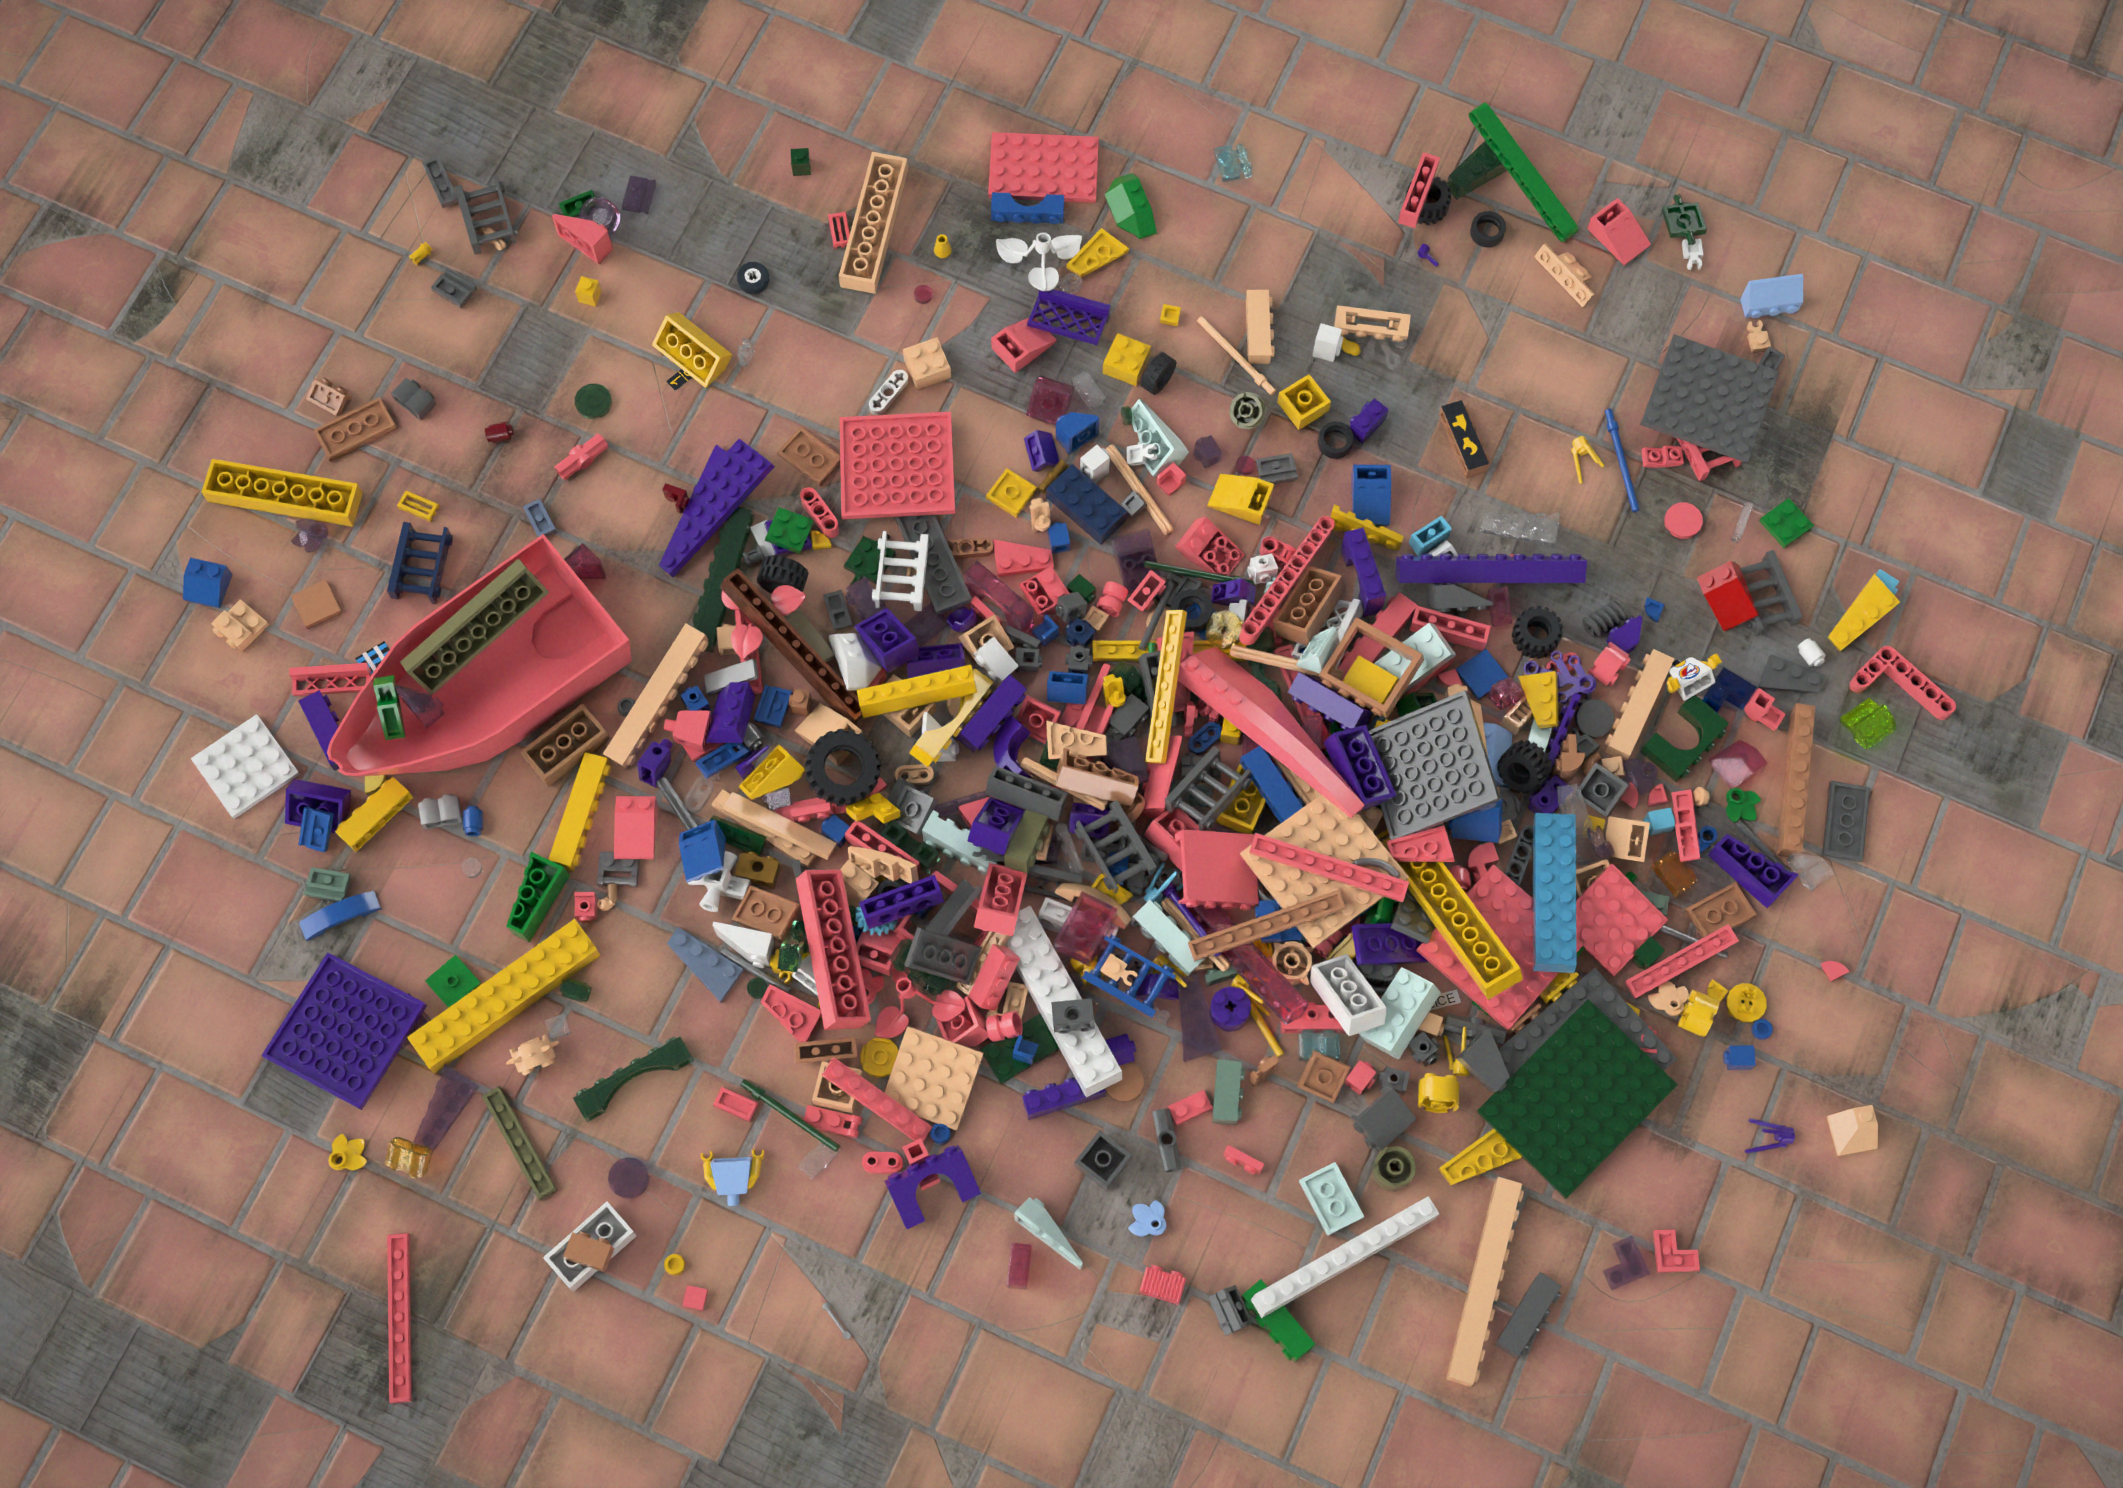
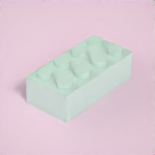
[1374,623,1456,695]
[1359,967,1441,1060]

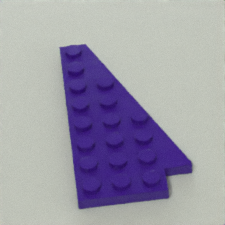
[659,439,775,578]

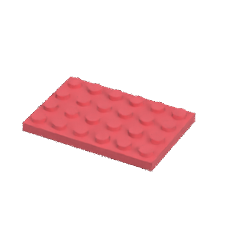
[988,132,1099,203]

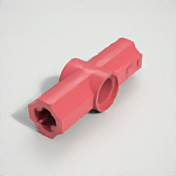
[554,434,609,480]

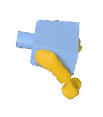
[700,1148,764,1206]

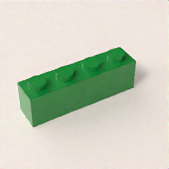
[1241,1279,1315,1363]

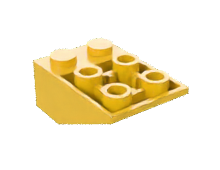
[1207,474,1274,525]

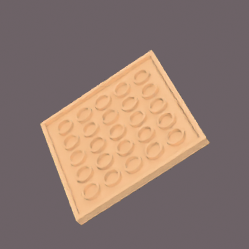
[1240,795,1409,949]

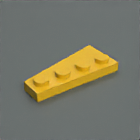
[1827,574,1900,652]
[1438,1129,1522,1186]

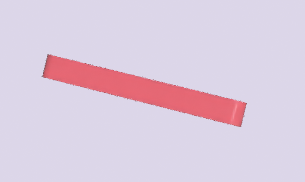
[1239,516,1335,645]

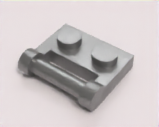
[597,852,640,887]

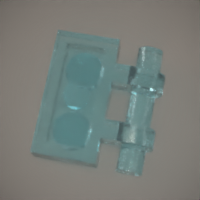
[1214,144,1252,182]

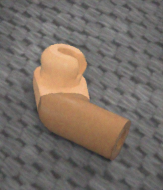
[597,884,618,911]

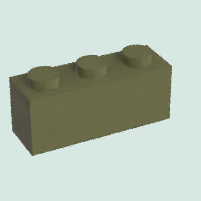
[1004,810,1050,873]

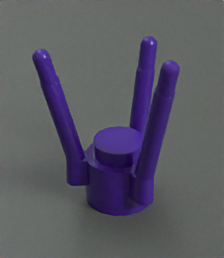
[735,745,769,780]
[1745,1119,1795,1153]

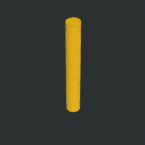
[1250,1002,1284,1057]

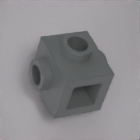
[1065,646,1093,674]
[1408,1031,1441,1067]

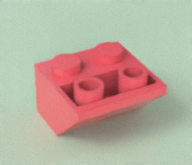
[1019,566,1070,616]

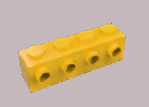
[335,777,413,852]

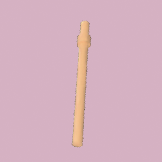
[1197,316,1276,395]

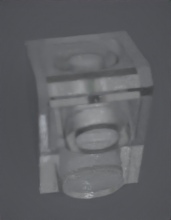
[1787,852,1834,891]

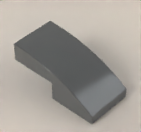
[823,590,852,630]

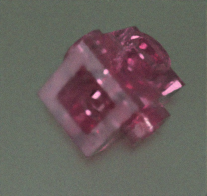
[1488,677,1522,710]

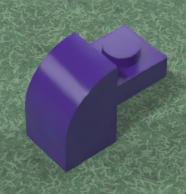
[1132,974,1179,1000]

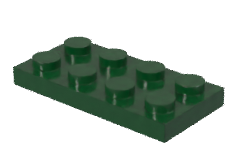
[980,1013,1060,1084]

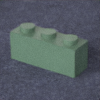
[1212,1059,1245,1125]

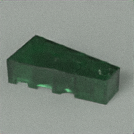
[1446,141,1507,200]

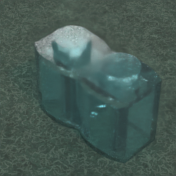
[1298,1030,1340,1061]

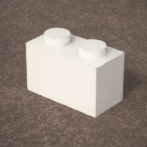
[1312,323,1344,362]
[1080,445,1110,484]
[973,637,1018,683]

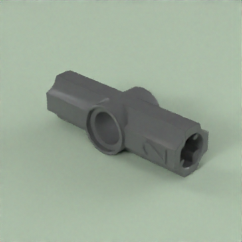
[1443,1013,1506,1046]
[1152,1108,1182,1173]

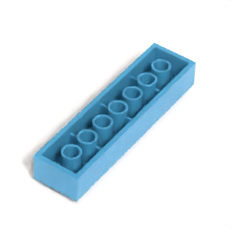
[1533,813,1577,973]

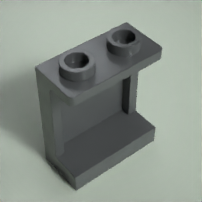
[1350,1086,1416,1151]

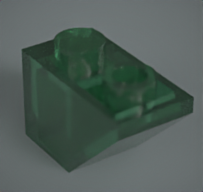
[1108,661,1147,702]

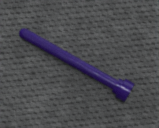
[1160,881,1221,957]

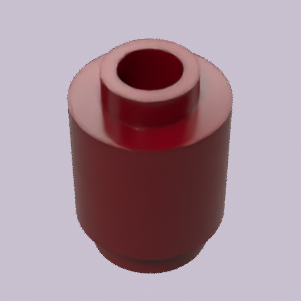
[485,421,514,443]

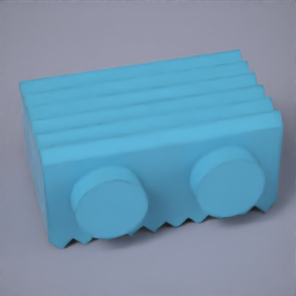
[1409,516,1451,556]

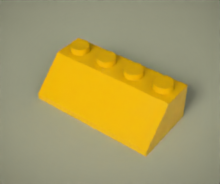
[652,312,733,388]

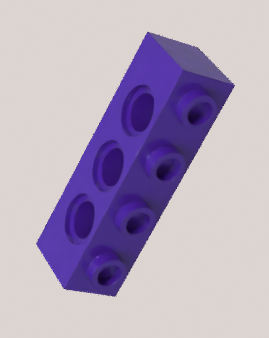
[859,875,944,929]

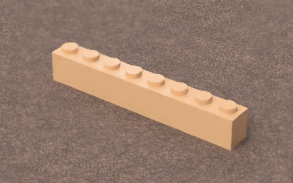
[603,623,709,769]

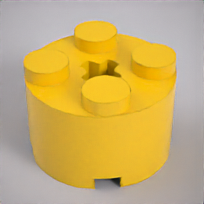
[1677,989,1720,1037]
[1418,1073,1460,1113]

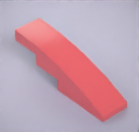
[1672,789,1701,862]

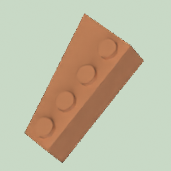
[1056,748,1138,806]

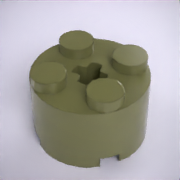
[1372,1146,1416,1192]

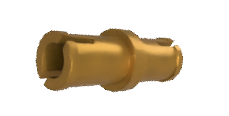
[1037,459,1069,495]

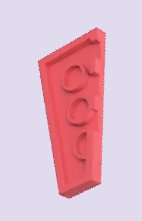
[1156,631,1194,713]

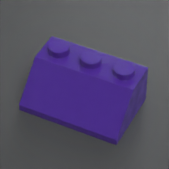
[907,643,965,679]
[705,682,755,743]
[285,779,351,834]

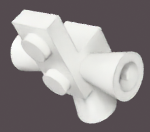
[688,851,752,912]

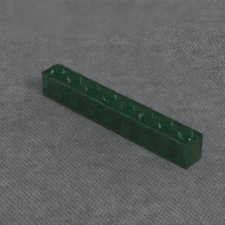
[693,507,754,653]

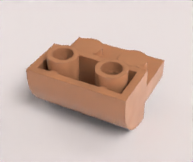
[1552,734,1585,783]

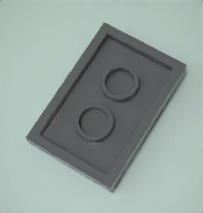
[1391,888,1434,944]

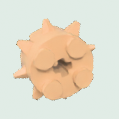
[1264,941,1316,990]
[506,1034,559,1075]

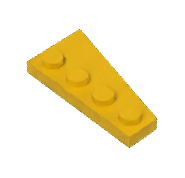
[1330,504,1404,550]

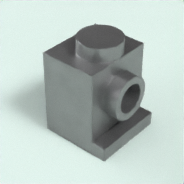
[1378,1067,1410,1095]

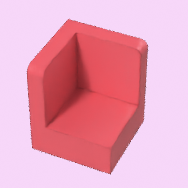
[1156,462,1186,496]

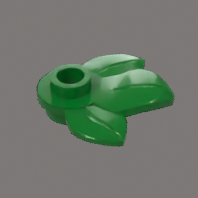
[1726,788,1761,823]

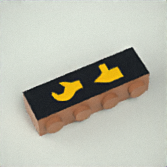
[1439,400,1490,478]

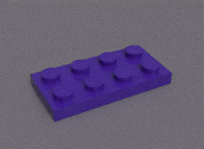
[1351,923,1429,965]

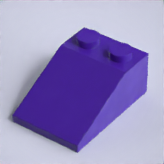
[855,608,920,673]
[967,797,1025,855]

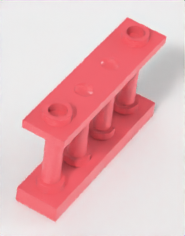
[1677,438,1742,481]

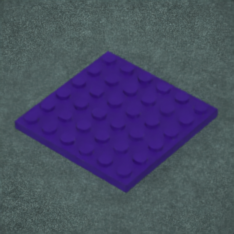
[261,952,427,1110]

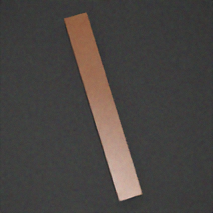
[1188,889,1347,962]

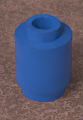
[463,806,483,836]

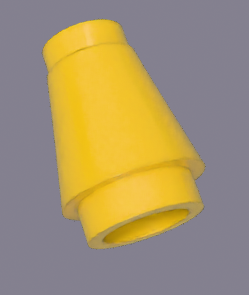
[934,234,952,258]

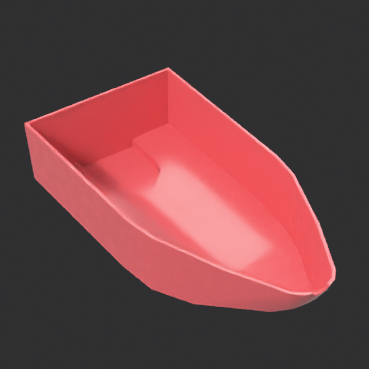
[327,534,632,777]

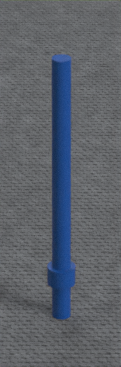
[1605,409,1640,512]

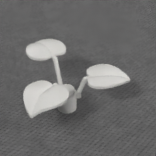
[996,233,1082,291]

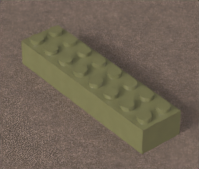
[400,558,549,696]

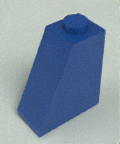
[1449,799,1503,843]

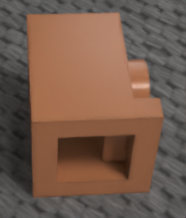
[789,688,812,716]

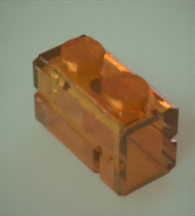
[1650,850,1697,898]

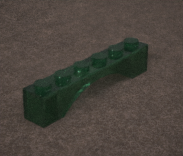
[573,1036,694,1123]

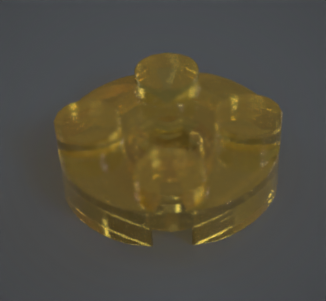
[1206,611,1243,650]

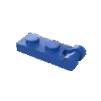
[696,743,751,779]

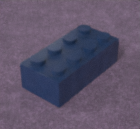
[1046,464,1127,545]

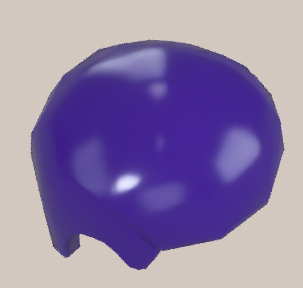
[947,607,977,633]

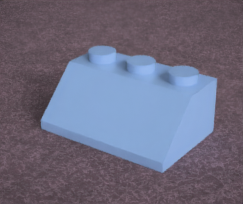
[1740,274,1803,318]
[1483,722,1512,788]

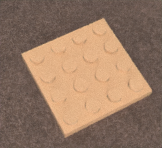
[885,1026,984,1130]

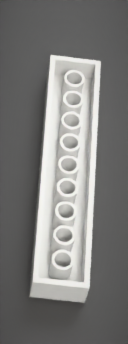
[1005,906,1122,1097]

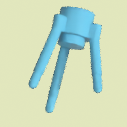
[1143,862,1183,905]

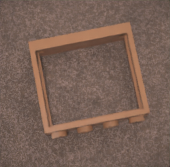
[1319,617,1424,718]

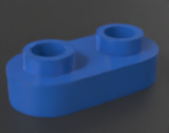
[1188,722,1222,755]

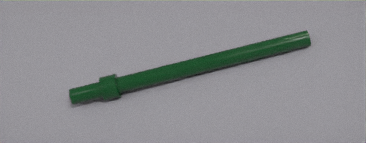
[1144,560,1256,587]
[740,1079,840,1152]

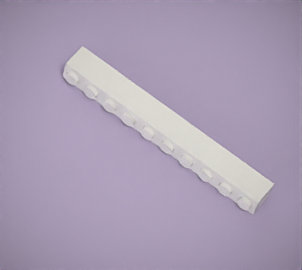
[1251,1196,1439,1318]

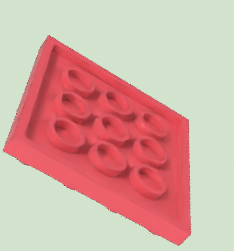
[1576,864,1668,976]

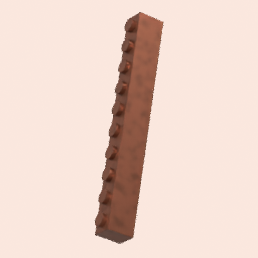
[720,568,863,724]

